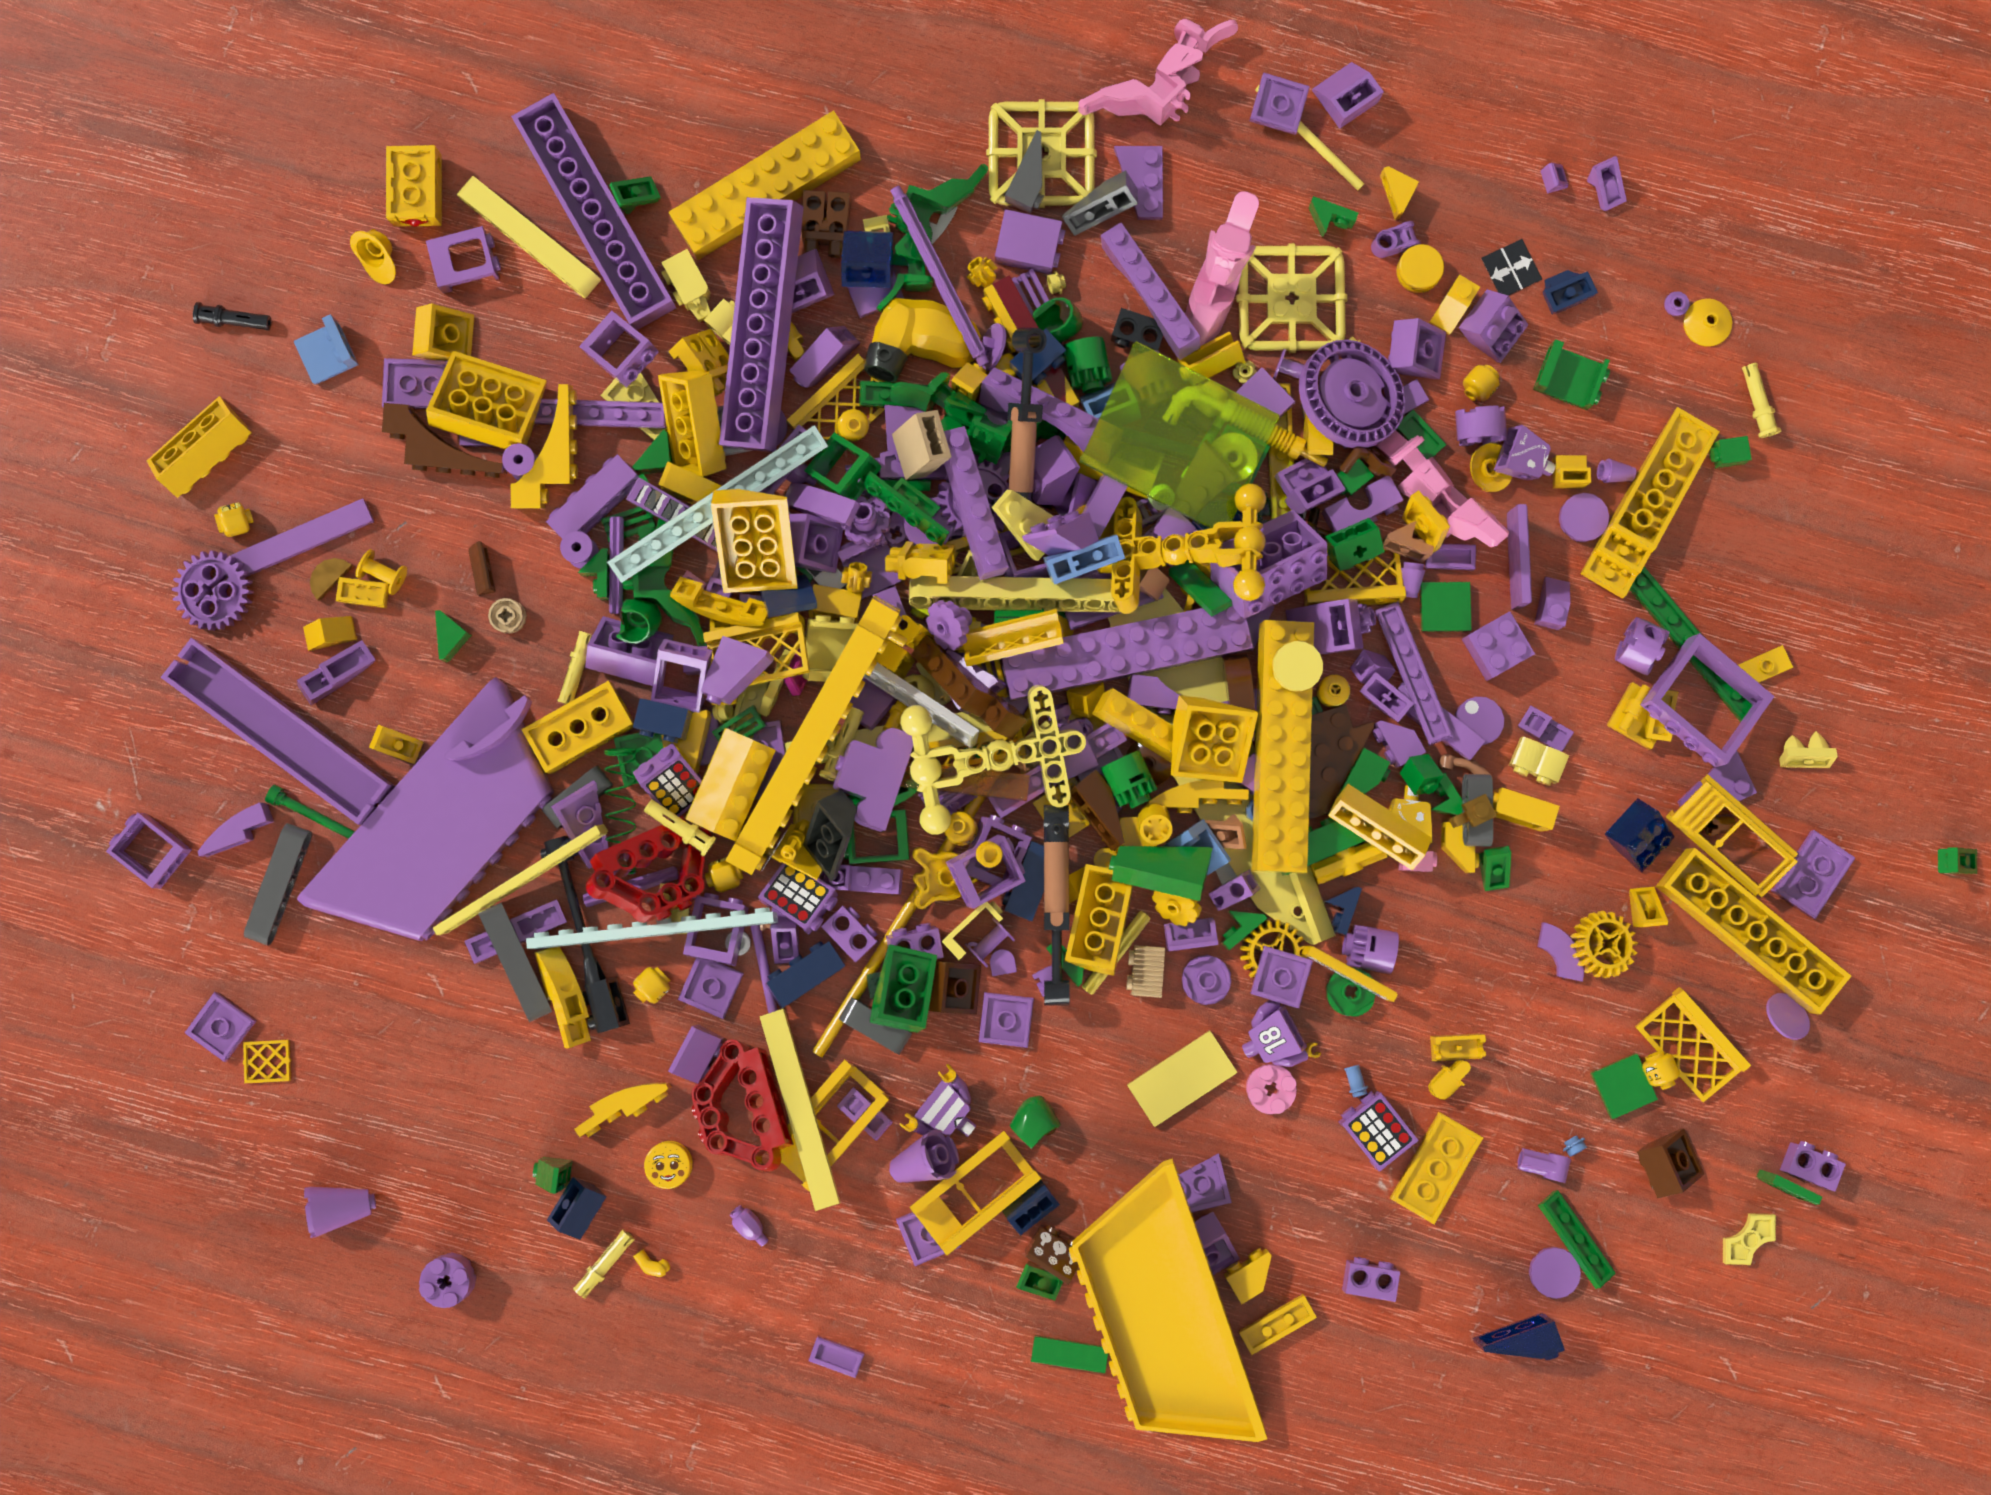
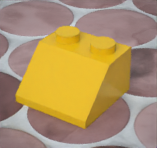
[412,303,474,360]

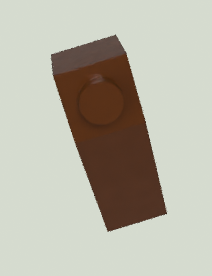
[1070,770,1125,851]

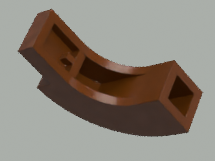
[1222,654,1255,741]

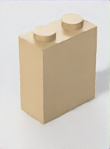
[892,410,951,480]

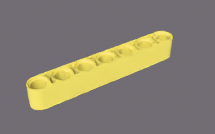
[457,176,601,299]

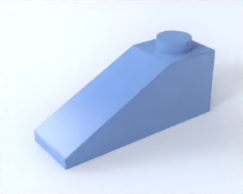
[1043,534,1125,585]

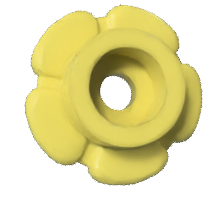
[1047,271,1066,295]
[1233,360,1257,384]
[712,704,734,723]

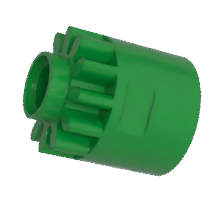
[1063,336,1112,394]
[1101,750,1157,809]

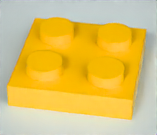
[1402,490,1450,553]

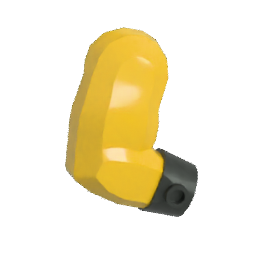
[864,298,982,382]

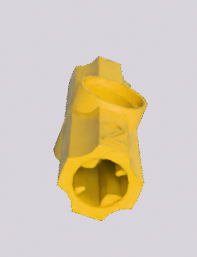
[1310,842,1387,885]

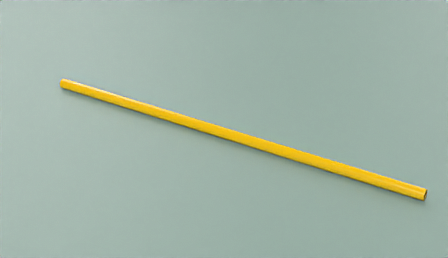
[812,695,1046,1058]

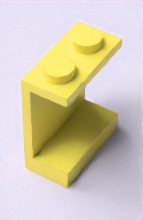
[803,615,858,682]
[942,901,1003,960]

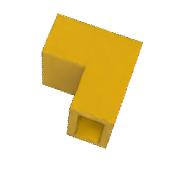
[1552,455,1591,489]

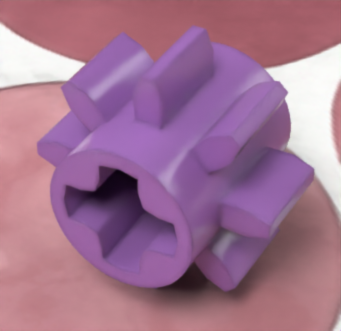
[1358,604,1376,634]

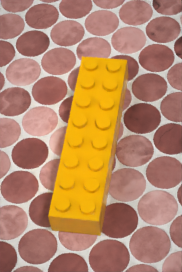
[669,110,861,260]
[1655,848,1851,1015]

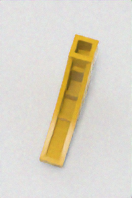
[511,384,578,508]

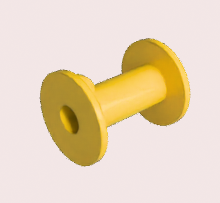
[356,549,407,595]

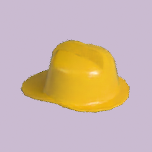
[350,229,396,284]

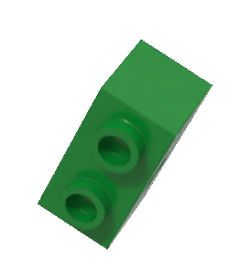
[1325,518,1385,571]

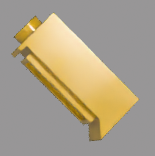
[1178,332,1246,387]

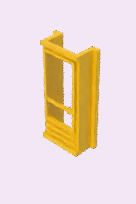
[1665,774,1798,897]
[766,1060,889,1192]
[909,1131,1041,1255]

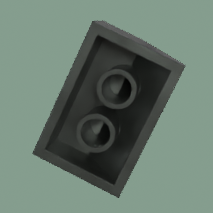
[803,790,856,881]

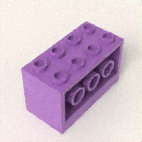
[1210,510,1327,619]

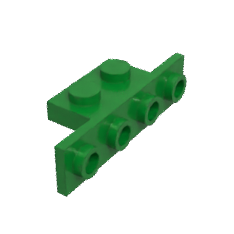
[863,471,949,546]

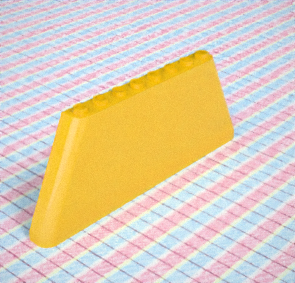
[1069,1158,1267,1442]

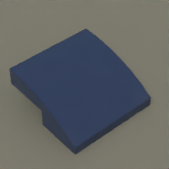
[759,574,817,617]

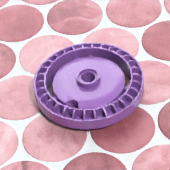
[1299,340,1405,448]

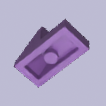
[1587,156,1627,211]

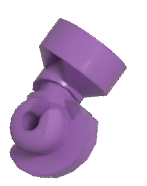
[1046,703,1093,737]

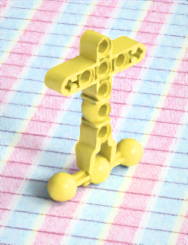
[901,685,1086,835]

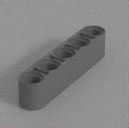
[244,823,312,946]
[478,903,552,1023]

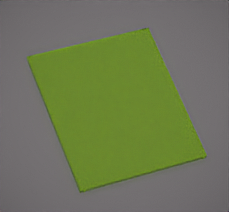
[1079,341,1279,528]

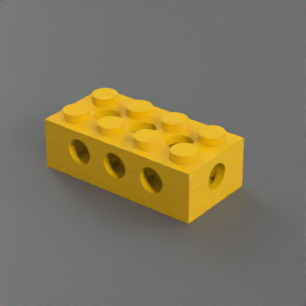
[521,681,634,774]

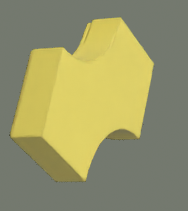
[759,649,793,716]
[1723,1213,1776,1265]

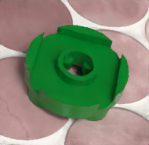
[1325,967,1375,1016]

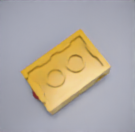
[386,145,442,227]

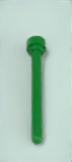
[265,784,355,839]

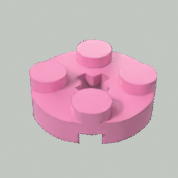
[1246,1064,1297,1114]

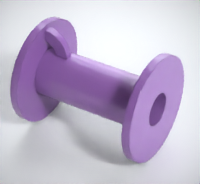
[1273,349,1304,379]
[502,443,538,481]
[560,531,599,569]
[965,917,1015,967]

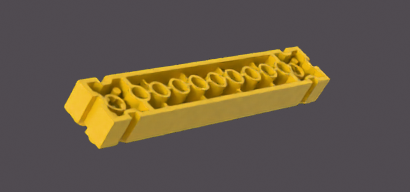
[725,595,907,875]

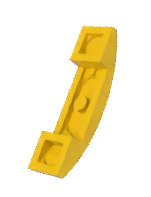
[670,576,768,626]

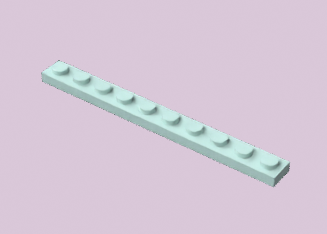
[607,425,828,583]
[526,908,778,949]

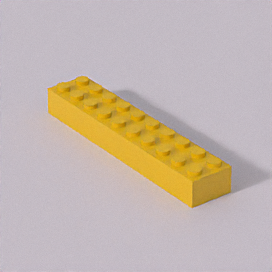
[1252,620,1314,873]

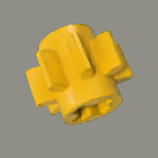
[967,257,998,287]
[841,562,872,593]

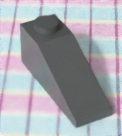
[1005,130,1044,214]
[1062,170,1138,236]

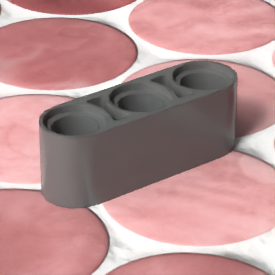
[542,766,613,830]
[1462,774,1493,846]
[839,997,913,1055]

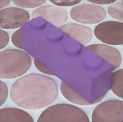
[546,454,638,539]

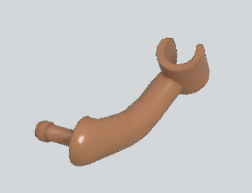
[1439,754,1493,781]

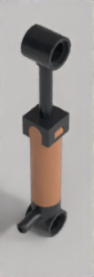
[991,327,1047,506]
[1044,805,1070,1006]

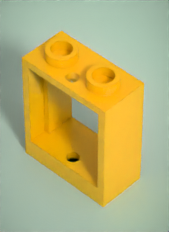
[1493,788,1560,832]

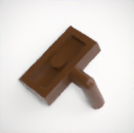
[1340,445,1397,477]

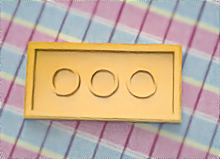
[1390,1112,1483,1225]

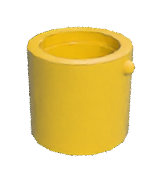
[1138,803,1172,845]

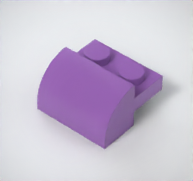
[1275,458,1346,514]

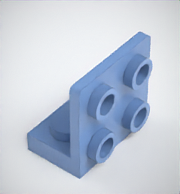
[294,314,359,385]
[1163,819,1231,875]

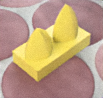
[1779,731,1838,768]

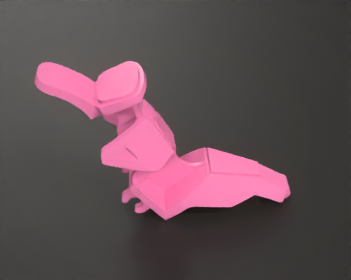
[1078,19,1238,126]
[1185,191,1259,346]
[1375,431,1509,547]

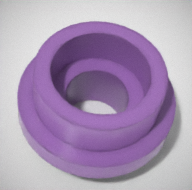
[1664,292,1689,316]

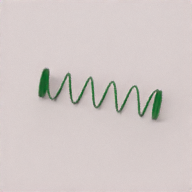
[604,748,637,875]

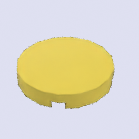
[1272,641,1323,691]

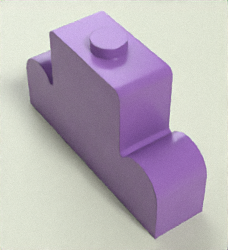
[833,728,913,832]

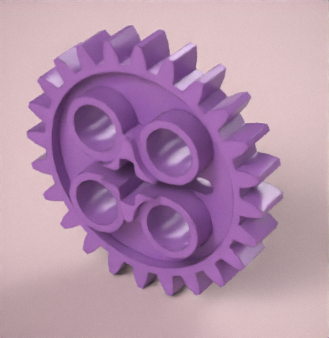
[938,462,1009,537]
[172,551,254,631]

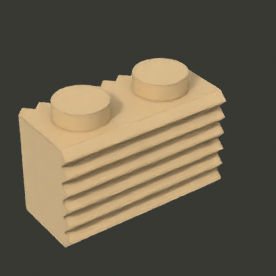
[1126,945,1165,998]

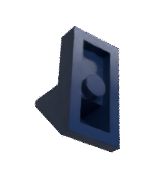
[1323,887,1362,935]

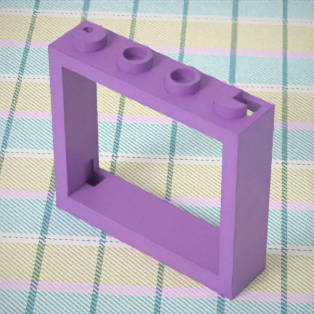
[1640,633,1774,767]

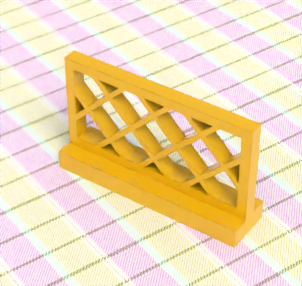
[786,354,885,454]
[1304,549,1406,606]
[703,612,810,686]
[1635,987,1751,1102]

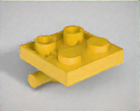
[1607,682,1657,750]

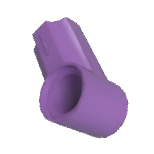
[1517,1148,1571,1183]

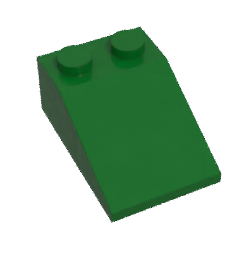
[869,944,937,1033]

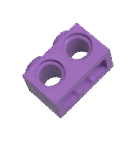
[821,906,878,962]
[886,923,944,959]
[1780,1141,1845,1192]
[1342,1257,1400,1302]

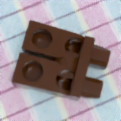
[802,190,851,258]

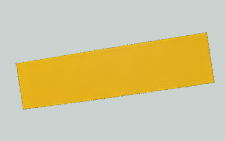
[1580,407,1720,599]

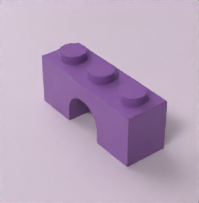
[1321,476,1403,533]

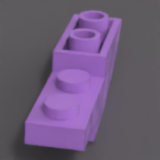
[818,865,903,895]

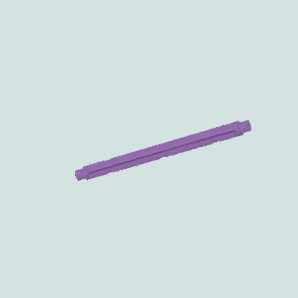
[890,186,989,367]

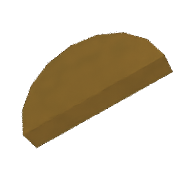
[310,558,353,601]

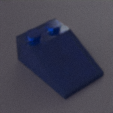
[1472,1313,1565,1360]

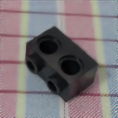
[1111,308,1163,354]

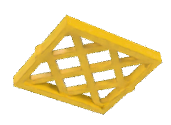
[243,1040,291,1083]

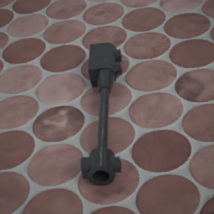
[540,836,630,1034]

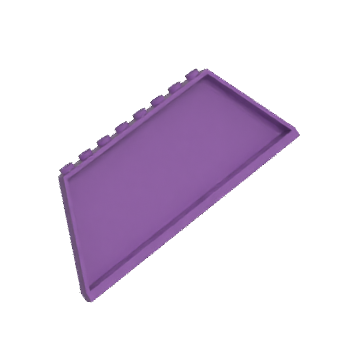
[297,677,554,941]

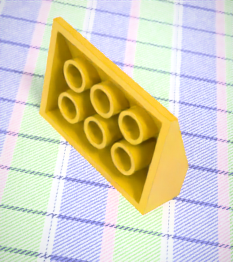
[426,351,547,450]
[711,489,798,593]

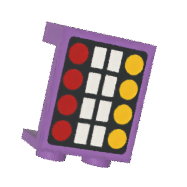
[633,743,703,821]
[758,863,838,935]
[1338,1091,1419,1172]

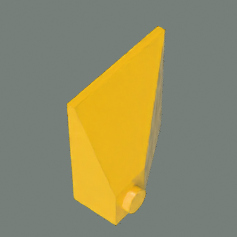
[1171,695,1258,783]

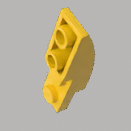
[1147,780,1249,813]
[535,947,591,1048]
[574,1083,672,1138]

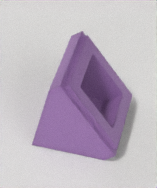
[1540,163,1568,194]

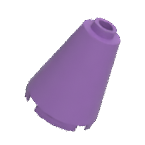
[889,1130,959,1183]
[304,1187,376,1238]

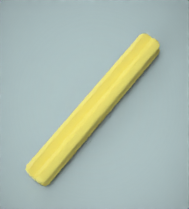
[1082,911,1150,995]

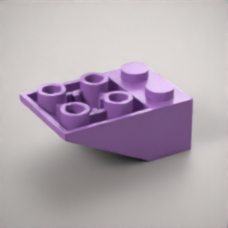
[1286,599,1363,655]

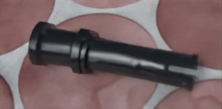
[193,302,272,331]

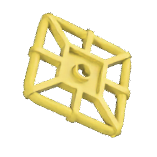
[986,99,1097,208]
[1236,243,1348,353]

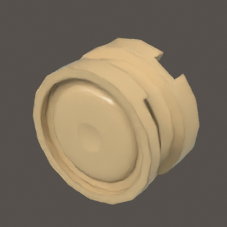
[488,598,527,634]

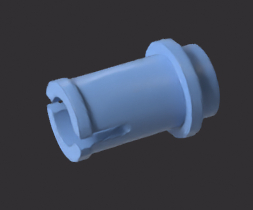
[1344,1065,1368,1098]

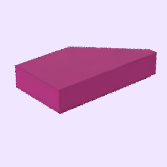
[783,648,808,696]

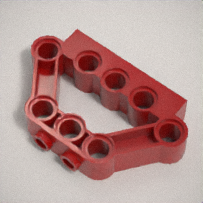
[586,816,711,923]
[691,1039,793,1172]

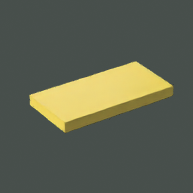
[1127,1030,1237,1127]

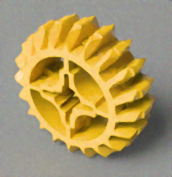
[1570,911,1638,978]
[1240,920,1307,978]

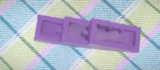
[785,482,861,527]
[1397,682,1485,761]
[465,900,567,964]

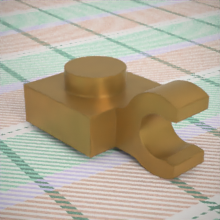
[1449,794,1497,828]

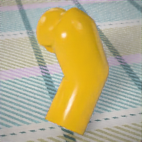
[633,1249,670,1277]

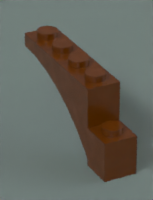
[382,403,507,478]
[912,635,1027,740]

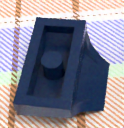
[1542,270,1598,315]

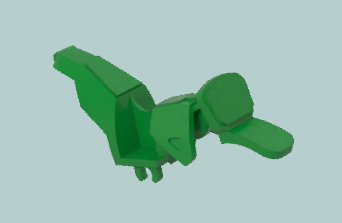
[877,164,988,313]
[890,372,1067,465]
[622,474,707,647]

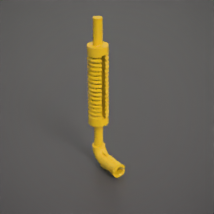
[1162,387,1328,467]

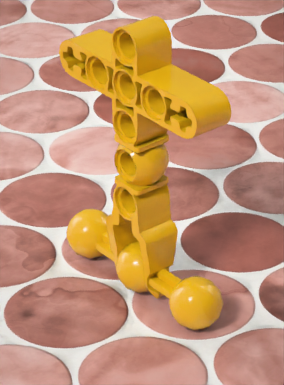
[1096,484,1266,614]

